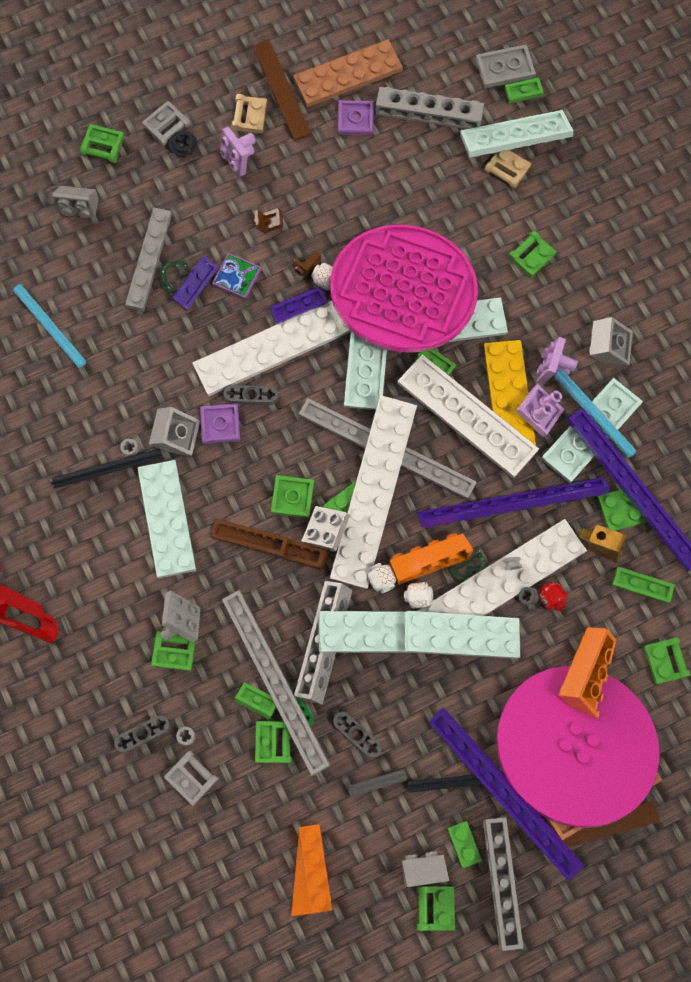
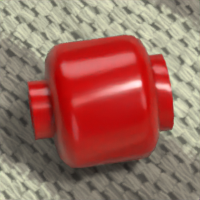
[539,582,568,612]

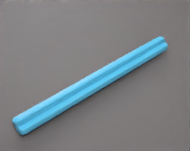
[13,284,86,368]
[554,369,636,458]

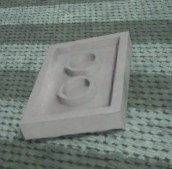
[476,44,536,88]

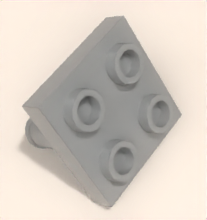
[302,506,350,552]
[161,590,200,643]

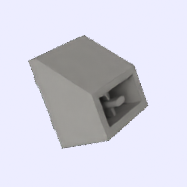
[52,186,99,218]

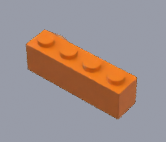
[389,533,473,585]
[559,627,616,719]
[291,824,332,916]

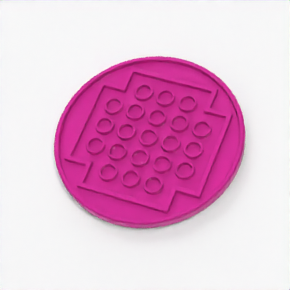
[330,225,478,352]
[497,666,659,828]

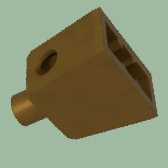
[579,525,626,563]

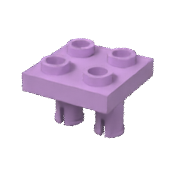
[220,127,256,177]
[536,337,578,384]
[516,384,564,437]

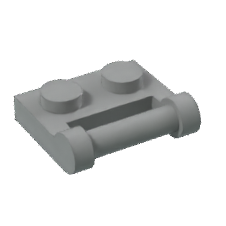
[142,101,190,146]
[164,750,219,806]

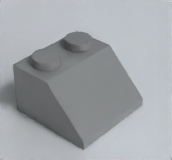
[590,317,633,366]
[149,407,200,456]
[401,851,449,887]

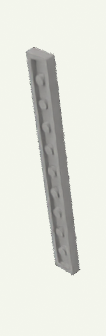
[299,398,476,500]
[222,590,331,776]

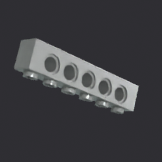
[376,87,484,129]
[294,581,352,705]
[483,817,523,951]

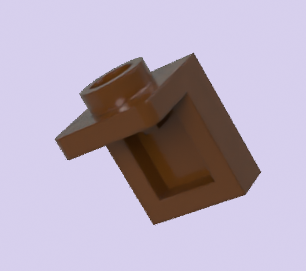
[254,208,283,233]
[293,251,322,278]

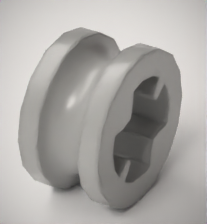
[120,439,139,457]
[503,557,522,570]
[176,727,195,746]

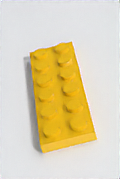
[483,340,536,446]

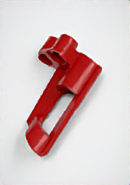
[0,567,59,643]

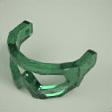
[159,260,188,294]
[450,550,486,581]

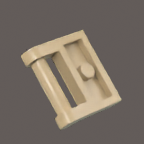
[231,94,267,133]
[484,150,531,189]

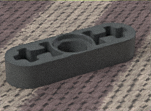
[224,385,278,405]
[333,712,382,758]
[114,715,171,753]

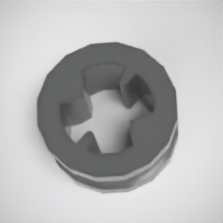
[519,587,539,605]

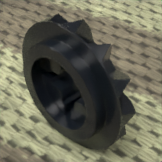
[169,131,198,157]

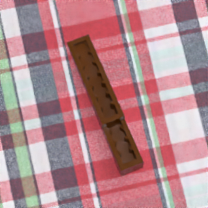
[253,39,311,141]
[210,519,329,571]
[541,801,660,855]

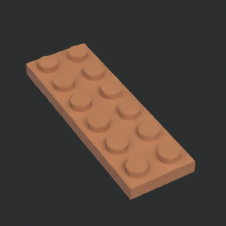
[293,39,403,107]

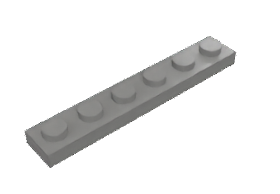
[125,208,172,311]

